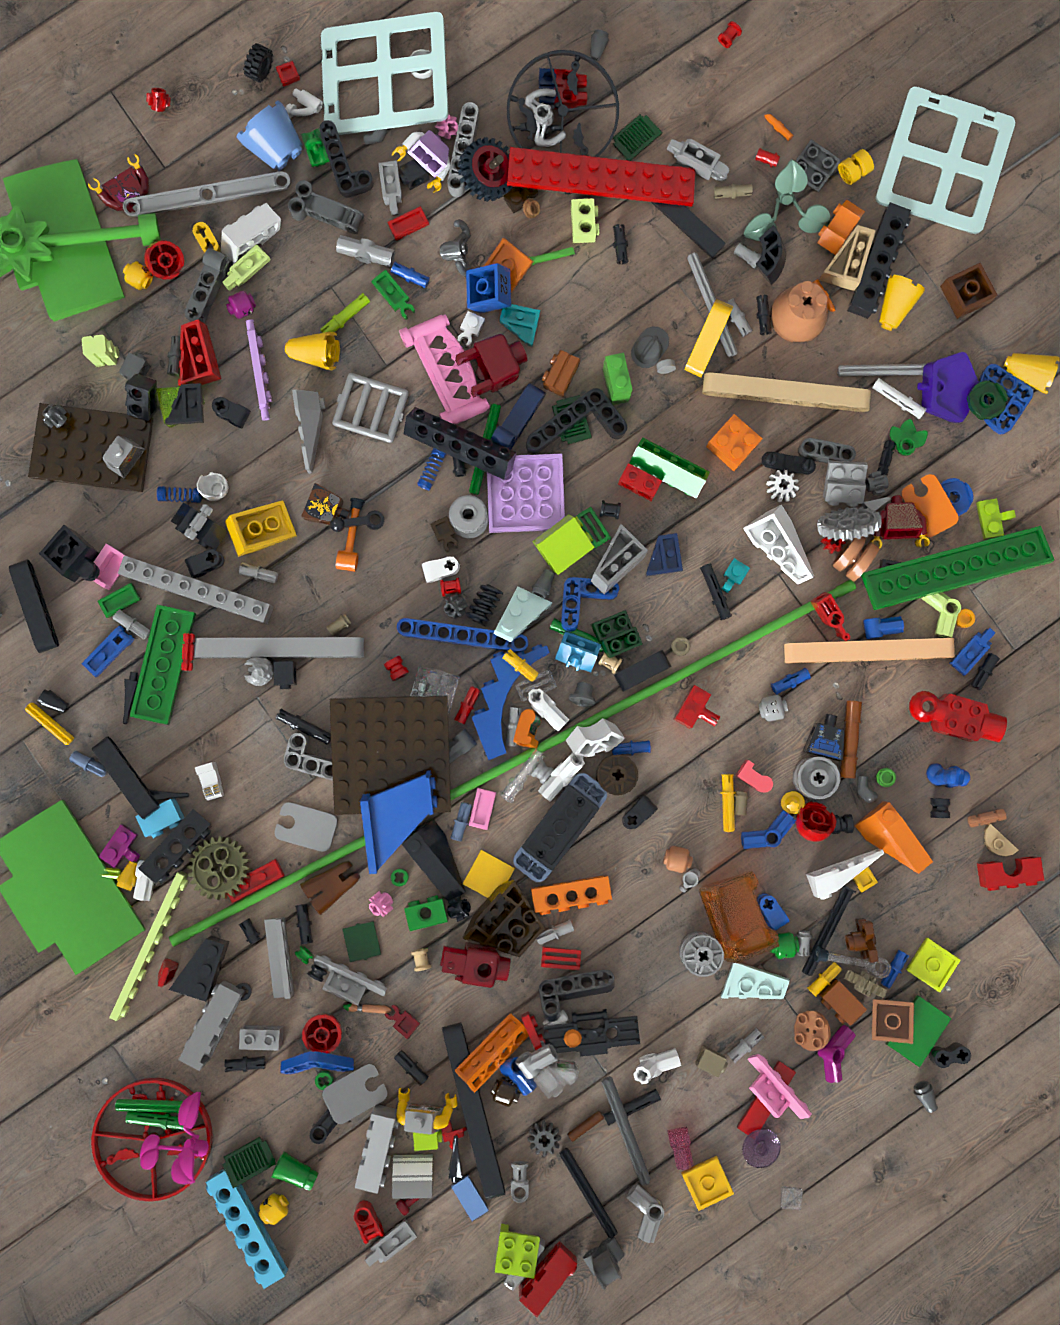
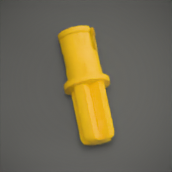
[503,649,538,681]
[807,962,842,997]

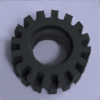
[243,43,273,83]

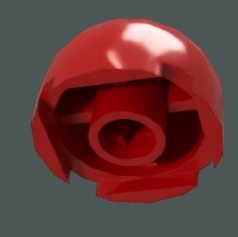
[144,240,184,280]
[795,802,836,842]
[302,1013,342,1054]

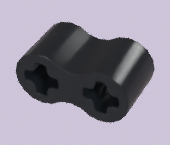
[929,1043,971,1068]

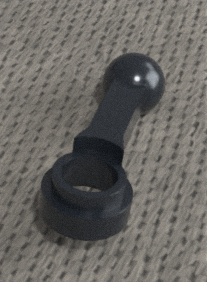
[330,510,384,532]

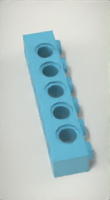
[205,1169,288,1289]

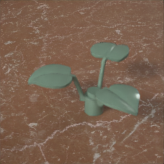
[743,159,831,241]

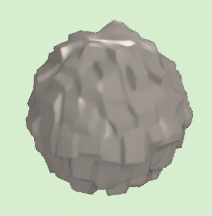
[244,656,274,686]

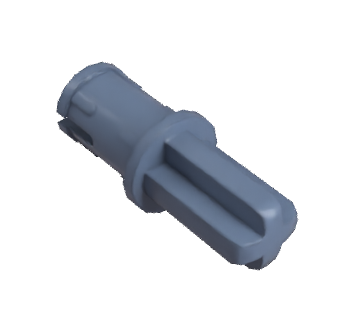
[69,750,107,777]
[450,802,472,842]

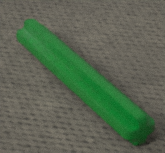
[115,1099,183,1113]

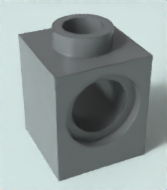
[119,352,151,380]

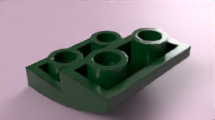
[590,610,643,658]

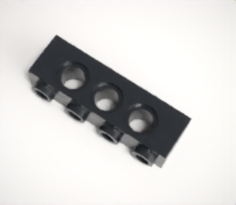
[138,809,212,886]

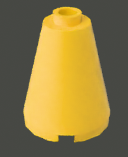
[879,275,925,331]
[285,331,340,370]
[1003,353,1060,394]

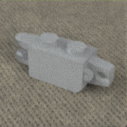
[667,139,729,181]

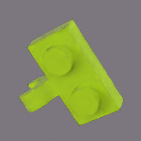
[976,498,1016,540]

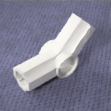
[538,752,585,802]

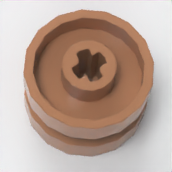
[832,536,880,582]

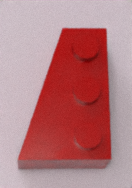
[519,1241,577,1317]

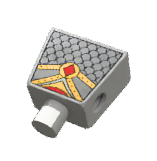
[103,435,145,478]

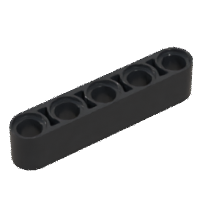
[9,559,59,653]
[92,736,160,820]

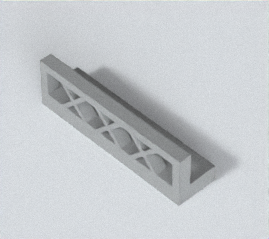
[264,917,294,999]

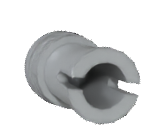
[733,243,761,269]

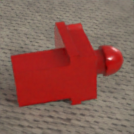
[441,1120,467,1149]

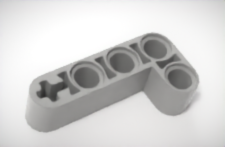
[284,732,333,780]

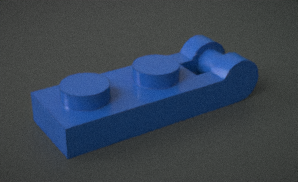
[81,625,135,677]

